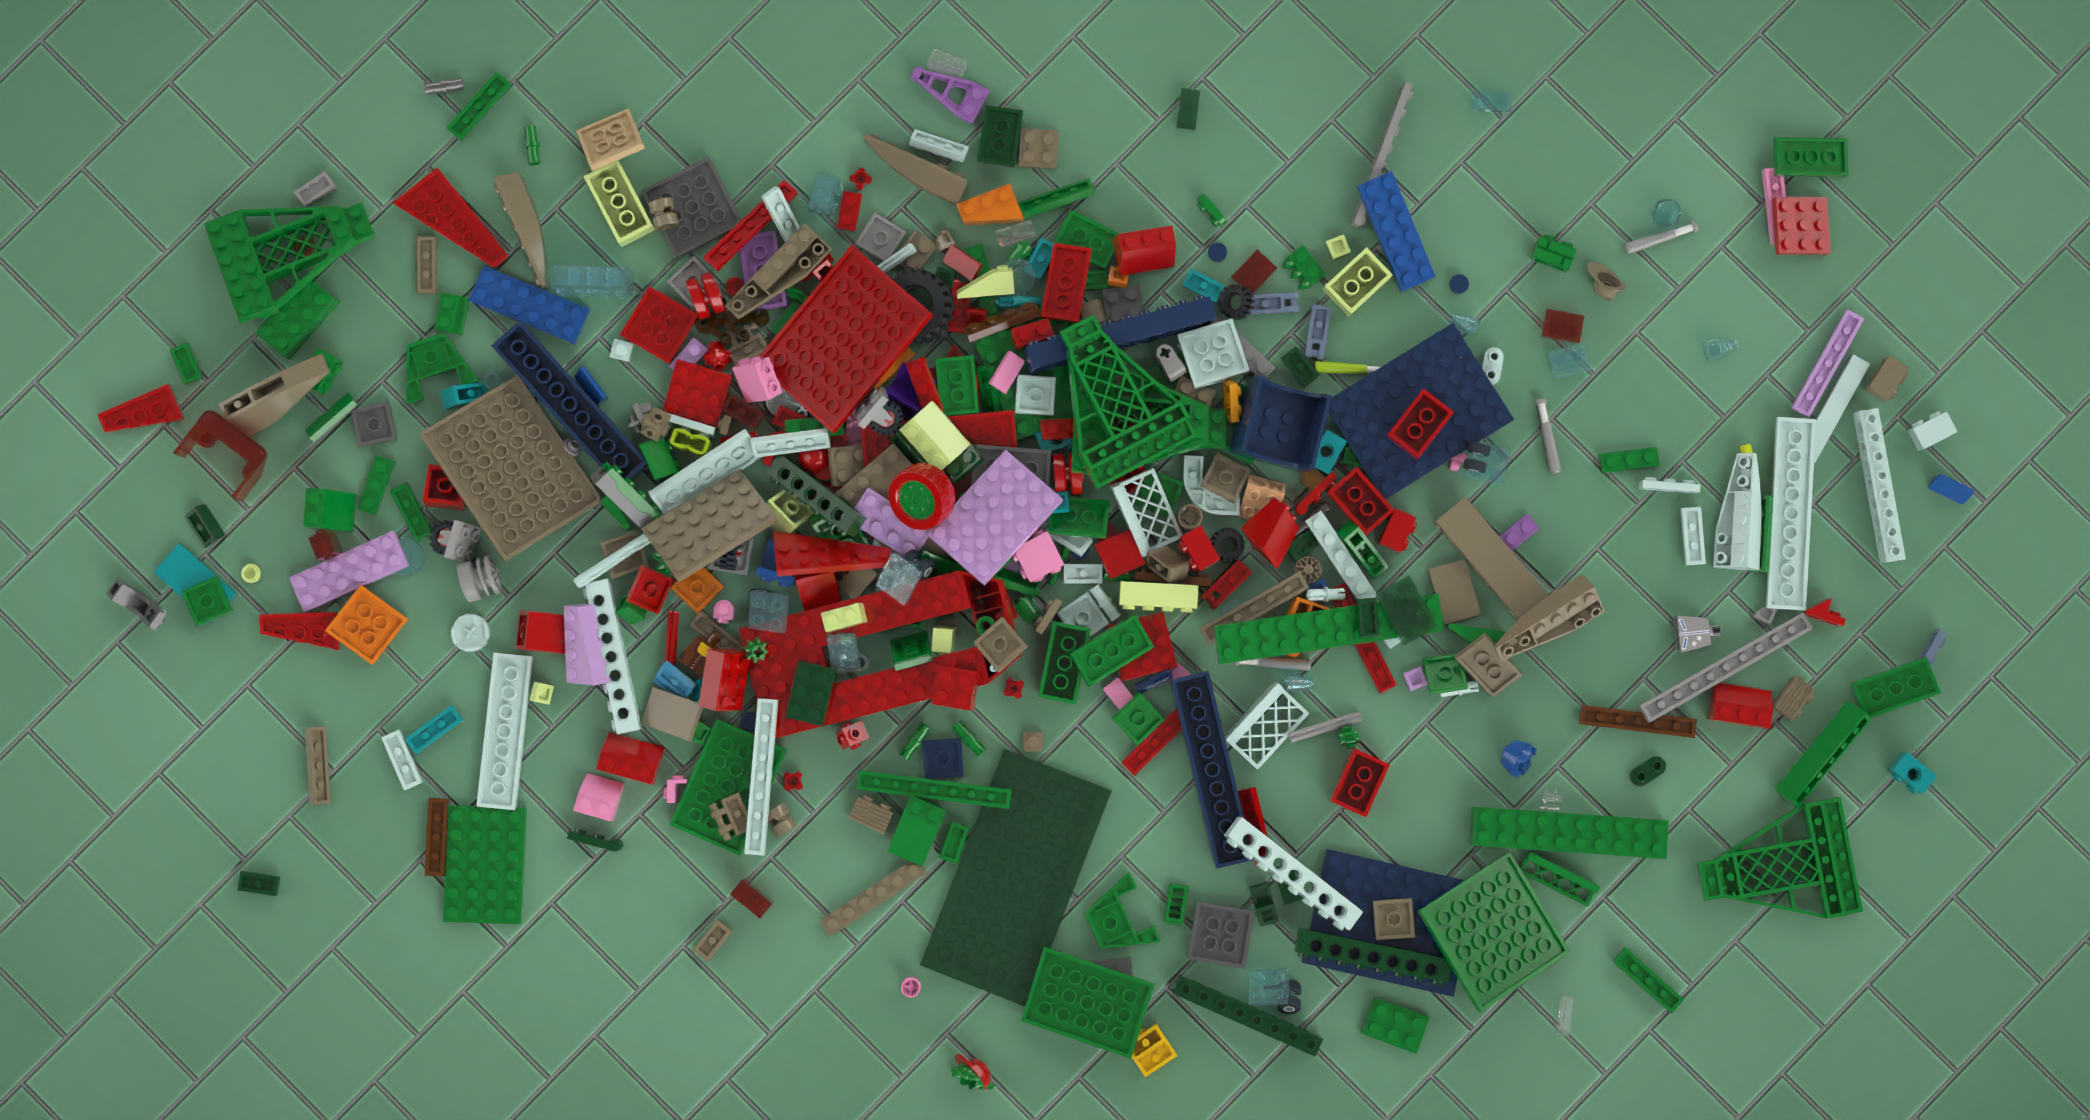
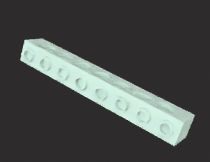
[1853,408,1906,564]
[583,579,642,734]
[1224,817,1363,931]

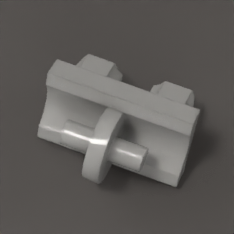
[627,402,652,439]

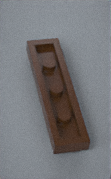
[963,302,1041,342]
[1134,569,1212,587]
[424,798,449,876]

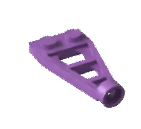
[910,66,990,125]

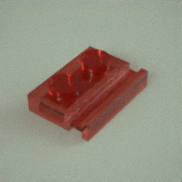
[1231,249,1277,294]
[1541,309,1585,344]

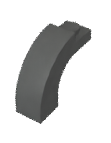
[106,578,167,630]

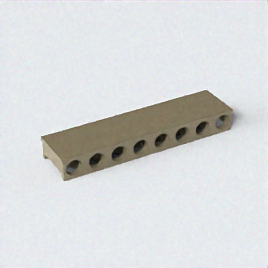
[1434,497,1549,621]

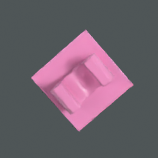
[1449,453,1468,471]

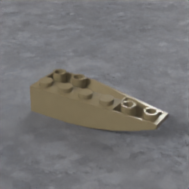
[863,134,968,207]
[493,172,548,289]
[725,223,832,319]
[219,354,330,439]
[1494,574,1605,661]

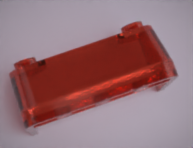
[173,410,268,501]

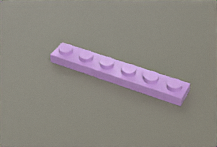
[1791,309,1864,418]

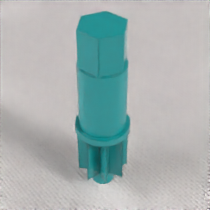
[995,295,1041,308]

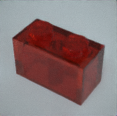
[721,393,766,431]
[308,529,344,561]
[730,878,774,919]

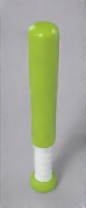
[1314,361,1380,374]

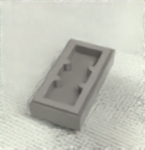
[294,171,337,207]

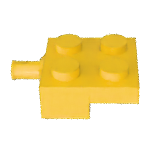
[1132,1023,1178,1077]

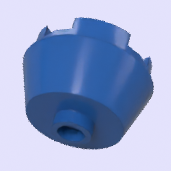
[1500,740,1537,778]

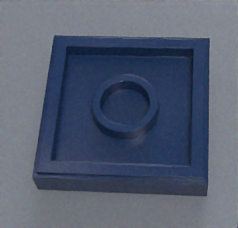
[922,738,964,779]

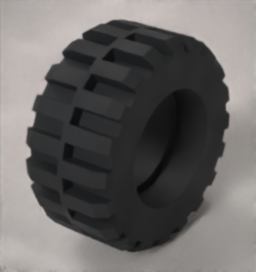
[891,268,955,344]

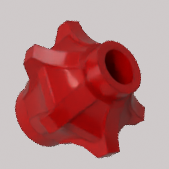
[704,341,732,370]

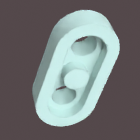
[1482,347,1504,385]

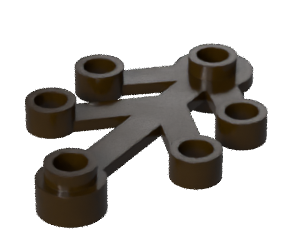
[695,298,770,345]

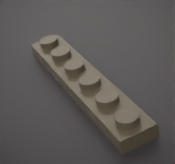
[1199,571,1309,645]
[820,861,927,937]

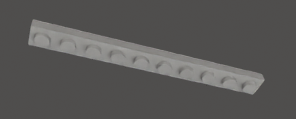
[1638,612,1813,723]

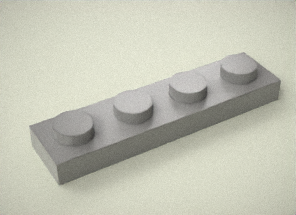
[1212,315,1275,378]

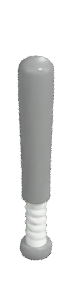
[1624,221,1699,254]
[1535,398,1561,474]
[1234,657,1311,671]

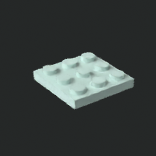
[1177,318,1250,389]

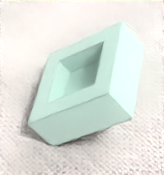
[610,339,634,362]

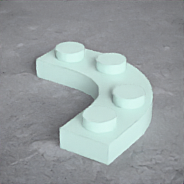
[1183,455,1240,516]

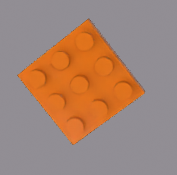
[325,585,408,665]

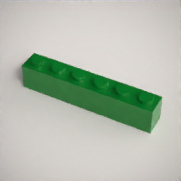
[1775,701,1871,809]

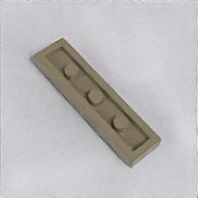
[305,727,331,805]

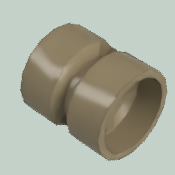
[648,197,679,231]
[1177,504,1203,531]
[768,802,798,838]

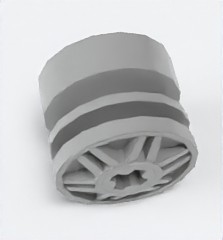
[457,555,502,603]

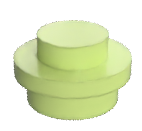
[241,564,261,583]

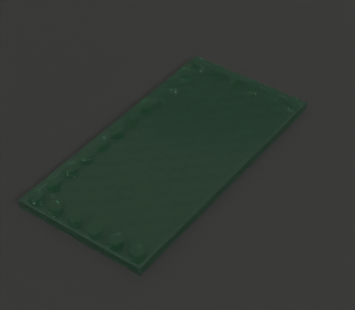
[920,749,1112,1006]

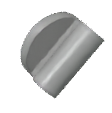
[563,437,582,458]

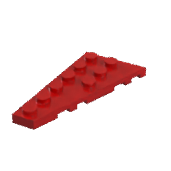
[393,168,509,268]
[773,531,894,577]

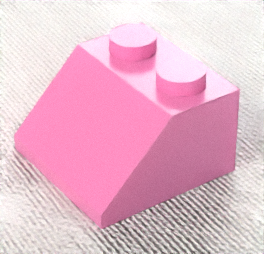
[573,773,625,821]

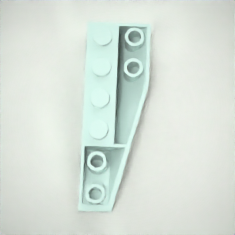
[1713,453,1762,570]

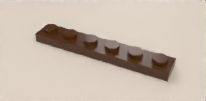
[1579,705,1697,738]

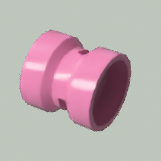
[901,976,921,998]

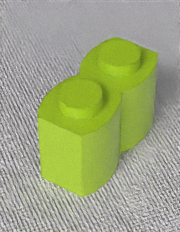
[669,428,712,457]

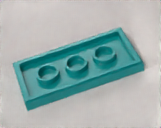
[154,543,237,623]

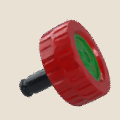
[888,463,955,530]

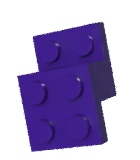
[886,362,937,421]

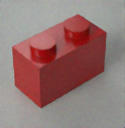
[1010,318,1054,351]
[1378,508,1417,554]

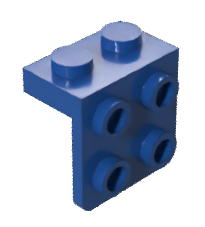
[756,539,796,588]

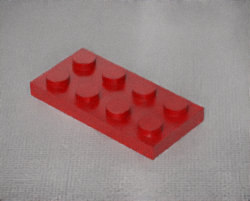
[1041,243,1092,323]

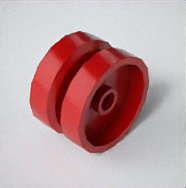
[685,271,726,320]
[1053,453,1083,495]

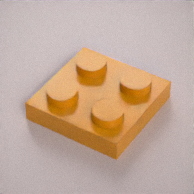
[1223,379,1242,422]

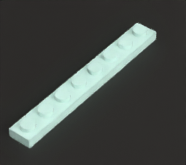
[1304,511,1406,649]
[744,698,778,856]

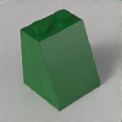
[303,488,356,532]

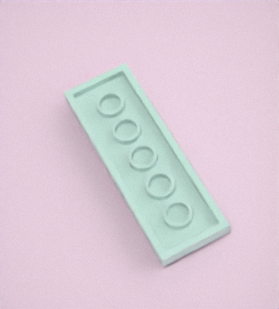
[648,429,761,514]

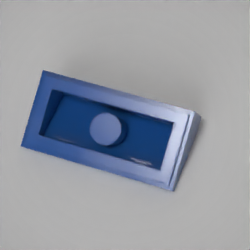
[575,366,608,406]
[1929,474,1974,504]

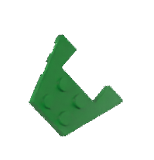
[406,333,479,405]
[1085,872,1161,949]

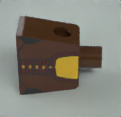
[676,631,721,679]

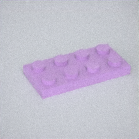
[855,487,932,556]

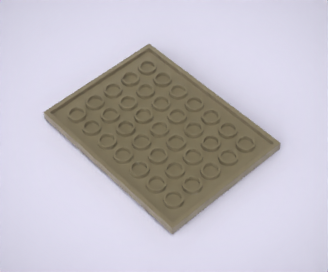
[419,375,602,562]

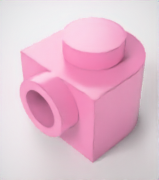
[713,600,735,624]

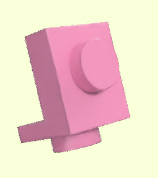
[664,775,688,803]

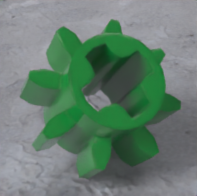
[743,637,769,663]
[1338,726,1360,750]

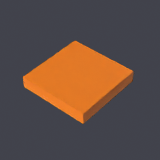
[670,567,725,614]

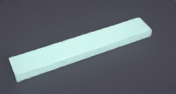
[1814,354,1870,463]

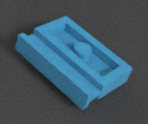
[653,661,697,699]

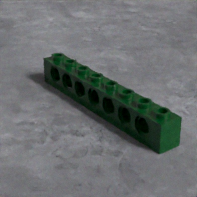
[1294,928,1451,985]
[1172,974,1323,1057]

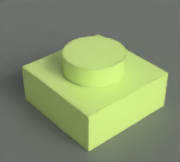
[1325,234,1351,260]
[530,682,554,705]

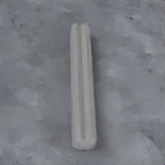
[1288,712,1362,742]

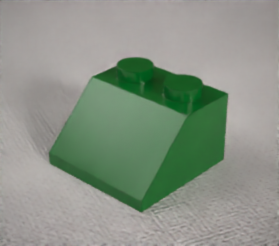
[639,437,682,483]

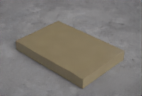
[1428,559,1481,625]
[1455,632,1523,698]
[640,687,703,741]

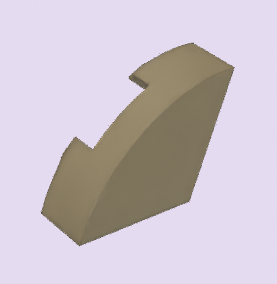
[936,228,955,253]

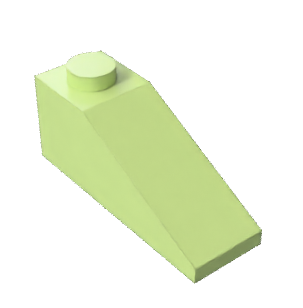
[956,265,1015,298]

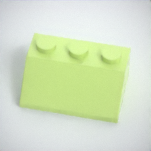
[900,400,970,470]

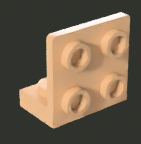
[1239,474,1286,520]

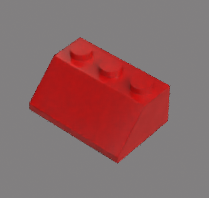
[1112,225,1176,276]
[1708,682,1773,729]
[596,732,665,785]

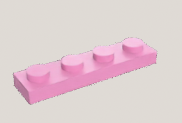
[1762,168,1786,245]

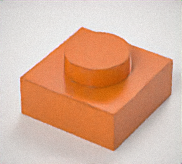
[1108,266,1129,288]

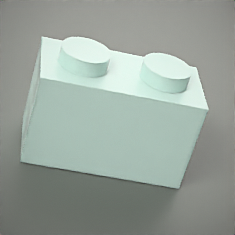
[1908,411,1957,451]

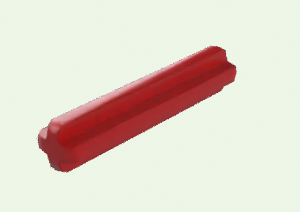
[664,611,679,666]

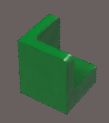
[615,593,647,625]

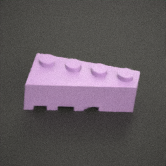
[564,604,610,685]

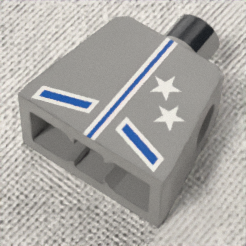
[1673,616,1721,653]

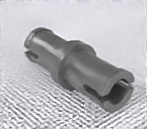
[424,77,464,96]

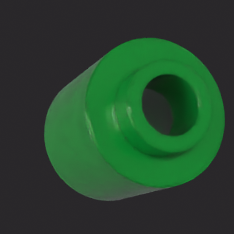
[1014,595,1041,624]

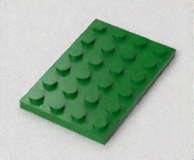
[669,719,788,856]
[443,805,527,924]
[1021,946,1155,1059]

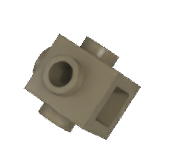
[640,407,672,442]

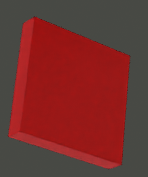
[1094,529,1145,580]
[626,565,674,614]

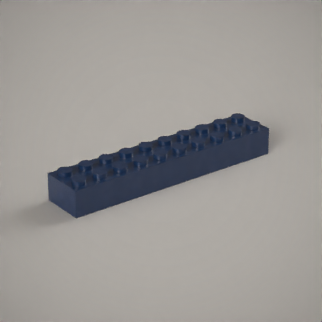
[1023,295,1217,375]
[491,320,648,481]
[1170,671,1254,869]

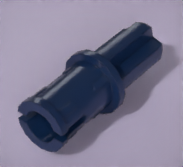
[1135,669,1173,694]

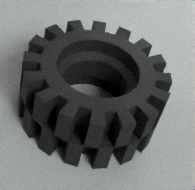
[1217,284,1255,320]
[1210,528,1245,563]

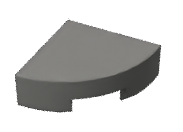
[1752,607,1778,626]

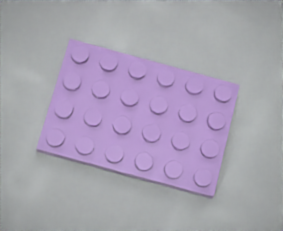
[927,450,1063,586]

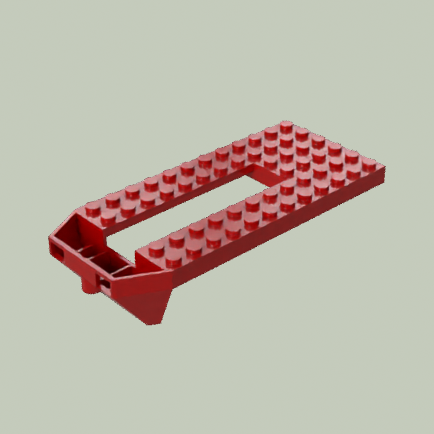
[739,571,1022,739]

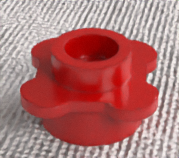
[849,168,872,191]
[1003,678,1024,699]
[783,771,803,791]

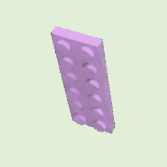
[289,531,410,613]

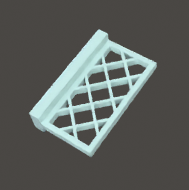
[1110,467,1182,557]
[1224,681,1309,770]

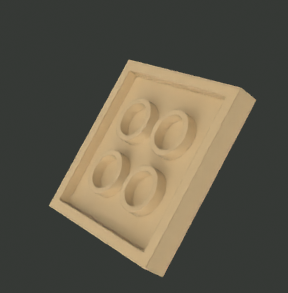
[576,108,645,171]

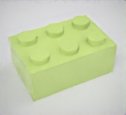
[1323,247,1393,317]

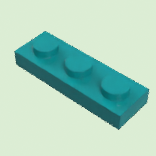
[405,705,464,755]

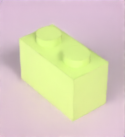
[821,603,868,632]
[931,625,956,656]

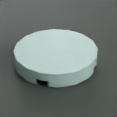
[451,614,490,652]

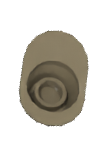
[1587,262,1626,301]

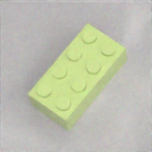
[584,160,655,247]
[1119,581,1198,613]

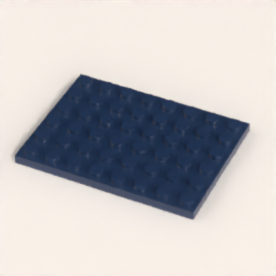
[1328,323,1514,500]
[1302,849,1464,997]

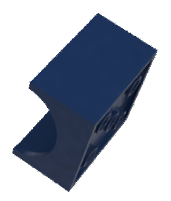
[1229,375,1332,473]

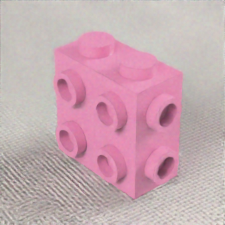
[732,356,783,403]
[1012,528,1064,583]

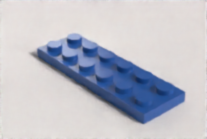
[1356,171,1436,292]
[469,266,590,345]

